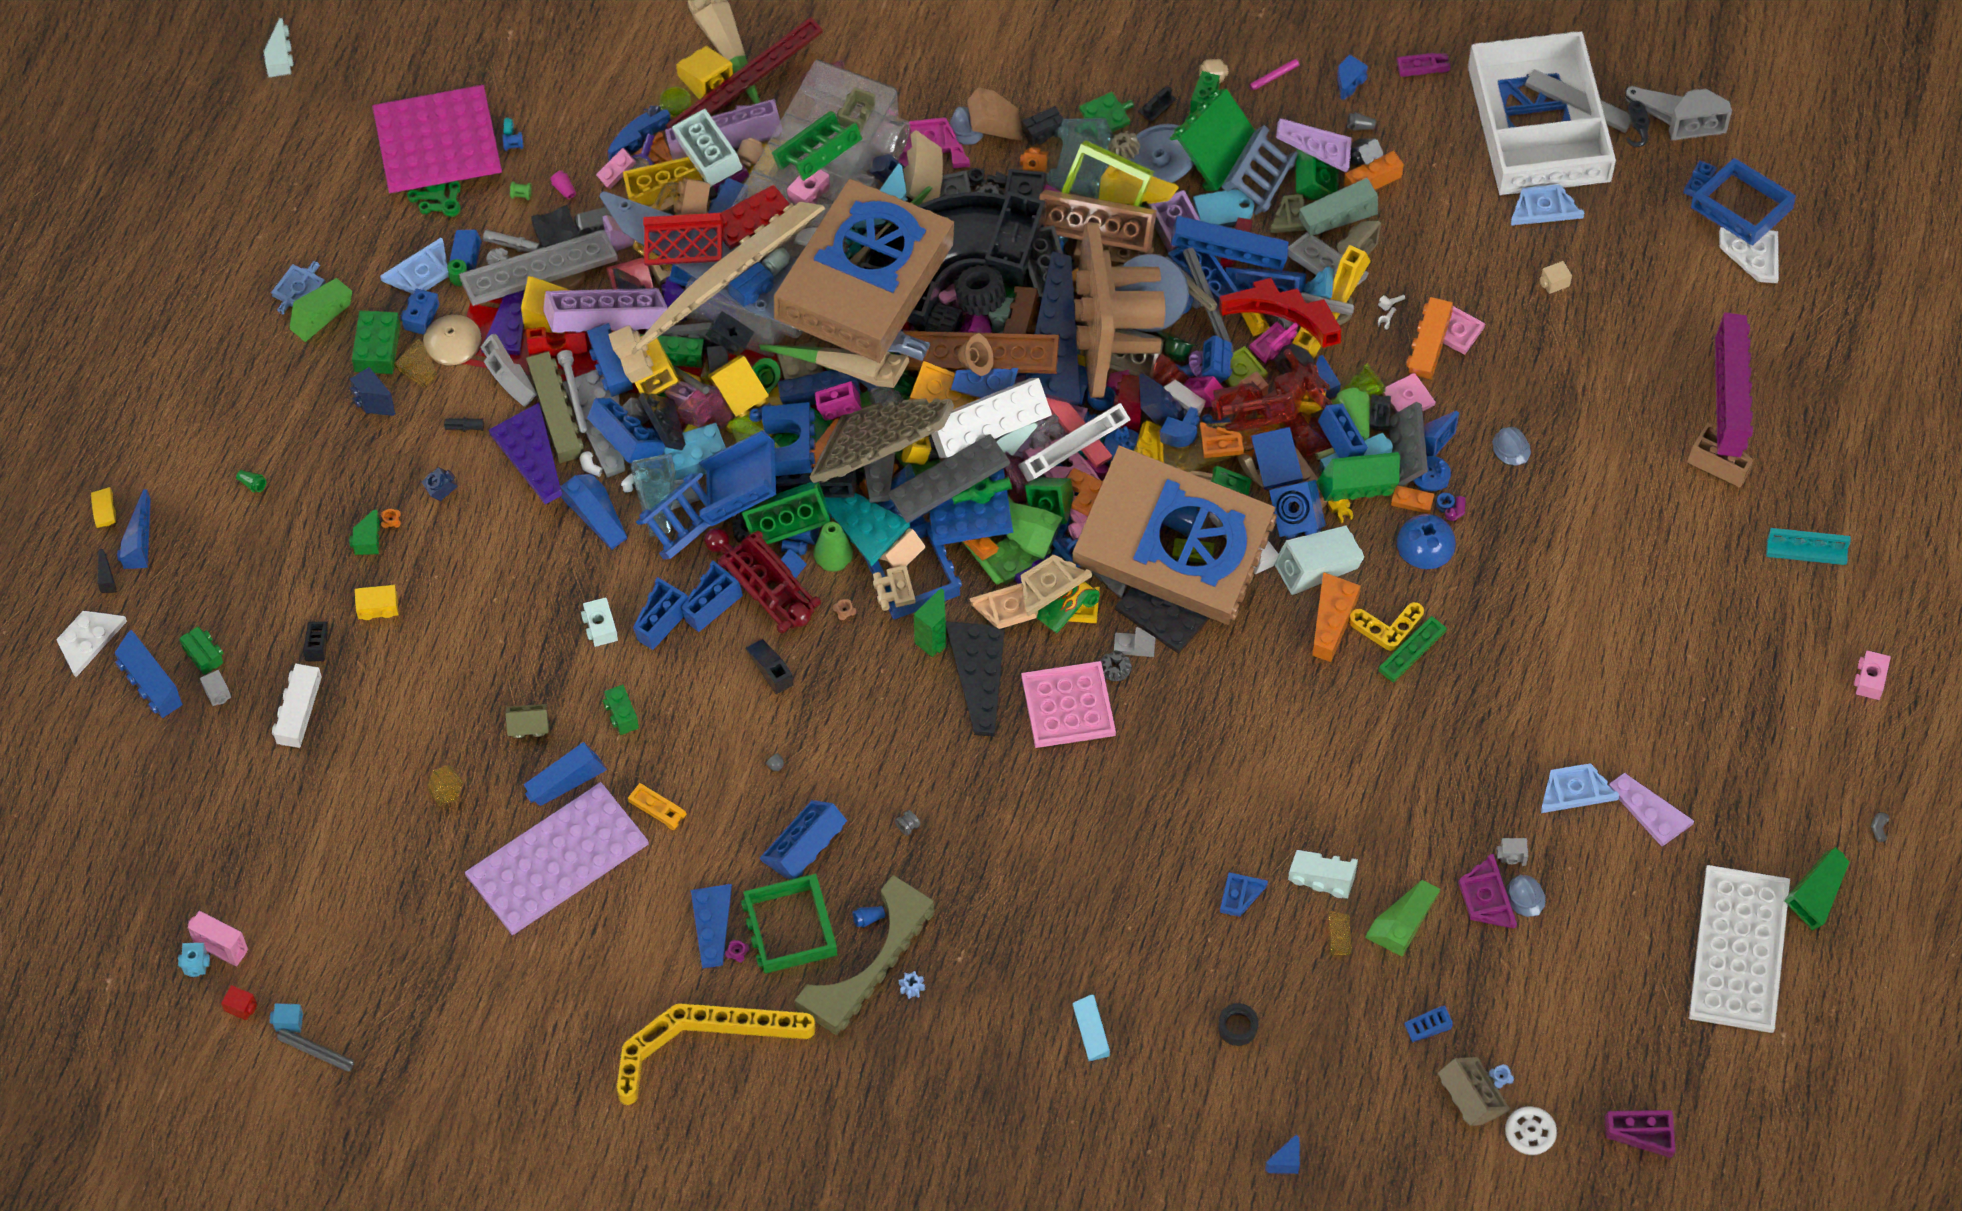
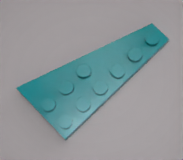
[825,493,910,566]

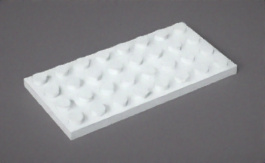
[1689,865,1790,1033]

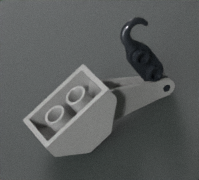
[1625,86,1732,147]

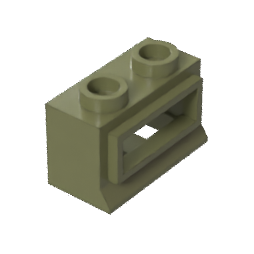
[837,87,876,133]

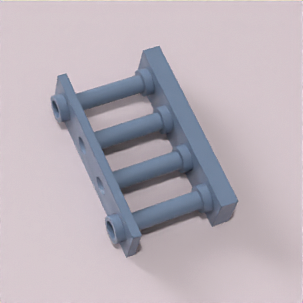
[1222,126,1298,215]

